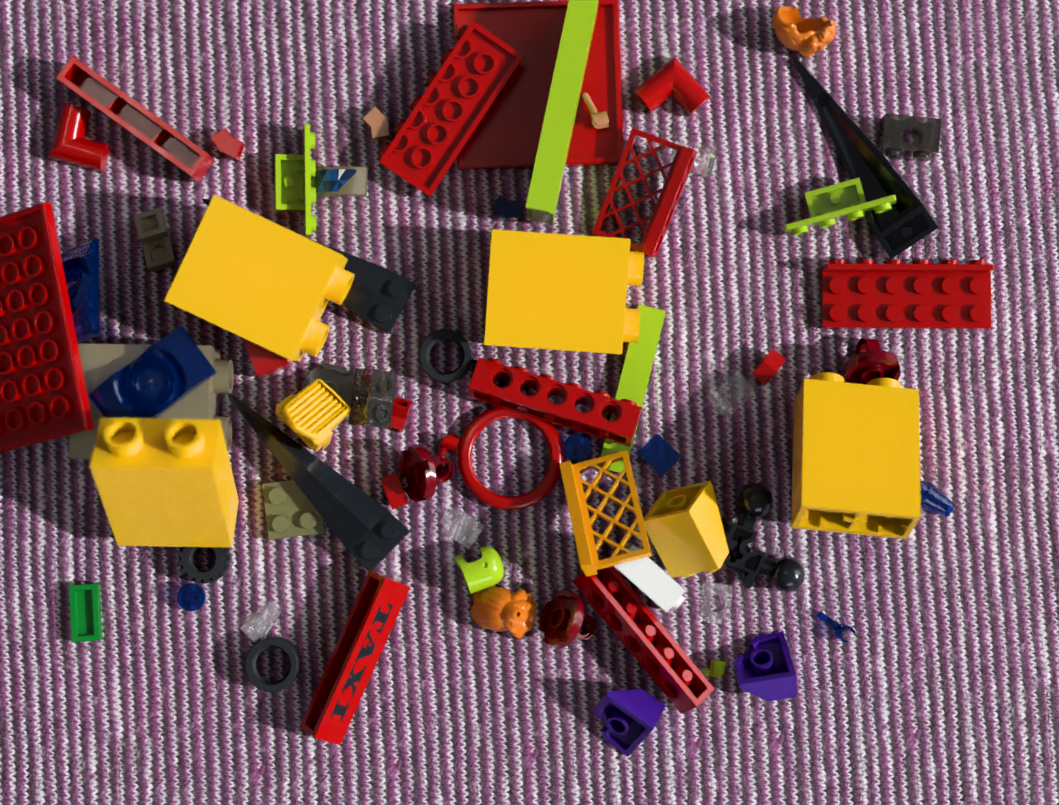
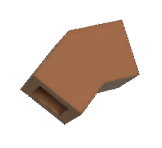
[363,107,391,142]

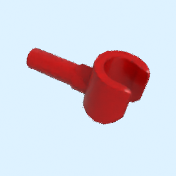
[436,434,461,456]

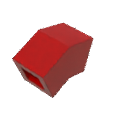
[211,128,245,161]
[752,349,786,385]
[385,396,412,433]
[380,472,409,510]

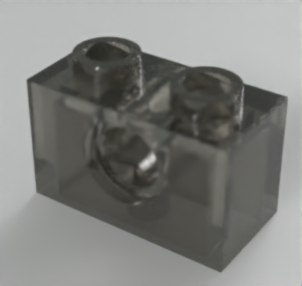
[877,114,942,161]
[348,368,397,429]

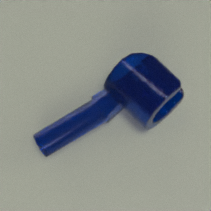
[816,611,855,643]

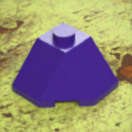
[733,632,797,702]
[594,689,666,756]

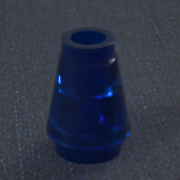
[920,480,954,517]

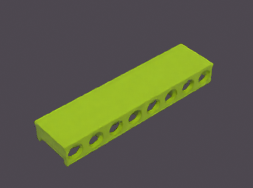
[525,0,599,225]

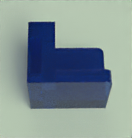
[636,434,681,478]

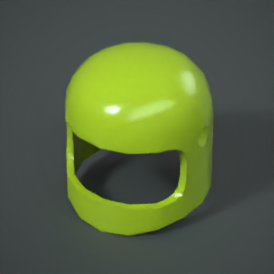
[453,546,504,594]

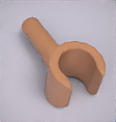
[582,93,609,129]

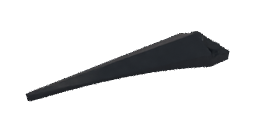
[794,58,940,259]
[202,199,416,334]
[228,394,410,572]

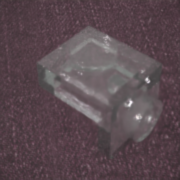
[669,141,717,177]
[709,370,757,418]

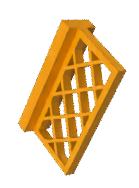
[559,450,652,577]

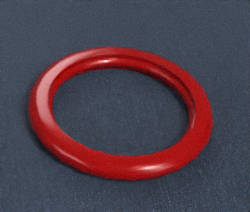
[457,406,564,510]

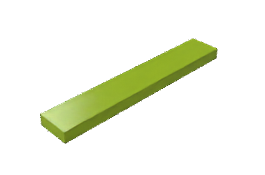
[599,304,666,473]

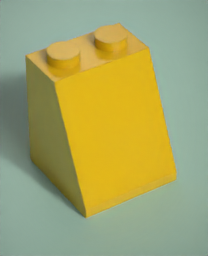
[643,481,729,578]

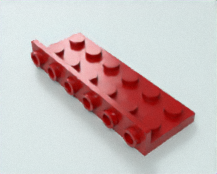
[378,20,524,197]
[821,259,995,329]

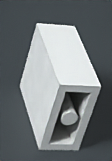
[614,543,686,613]

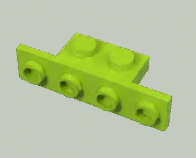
[275,124,316,239]
[784,178,897,236]

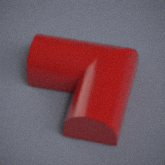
[632,56,711,117]
[48,103,111,173]

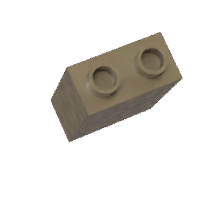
[68,343,234,460]

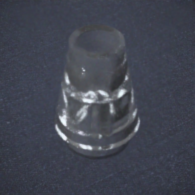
[240,601,282,643]

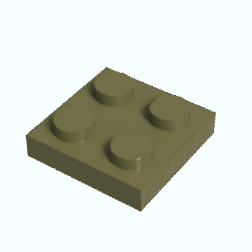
[262,480,326,540]

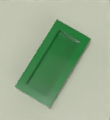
[69,583,103,642]

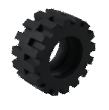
[177,547,232,584]

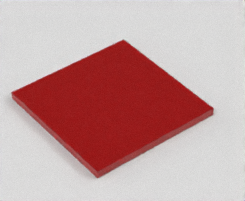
[453,0,624,170]

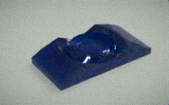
[61,237,99,344]
[89,326,217,419]

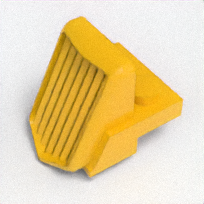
[275,378,351,452]

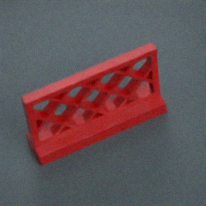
[592,127,697,258]

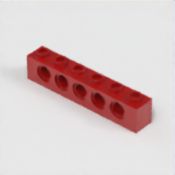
[468,358,642,447]
[572,555,715,714]

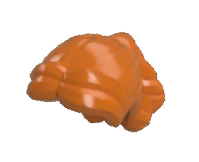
[771,6,836,58]
[470,585,537,639]

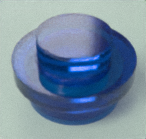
[563,434,591,462]
[177,583,206,612]

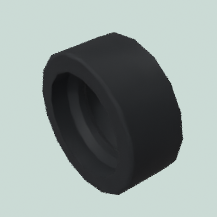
[419,329,472,383]
[245,637,301,692]

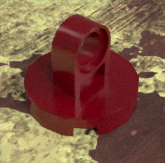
[842,338,901,384]
[399,444,454,502]
[539,590,596,648]

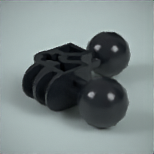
[721,482,805,593]

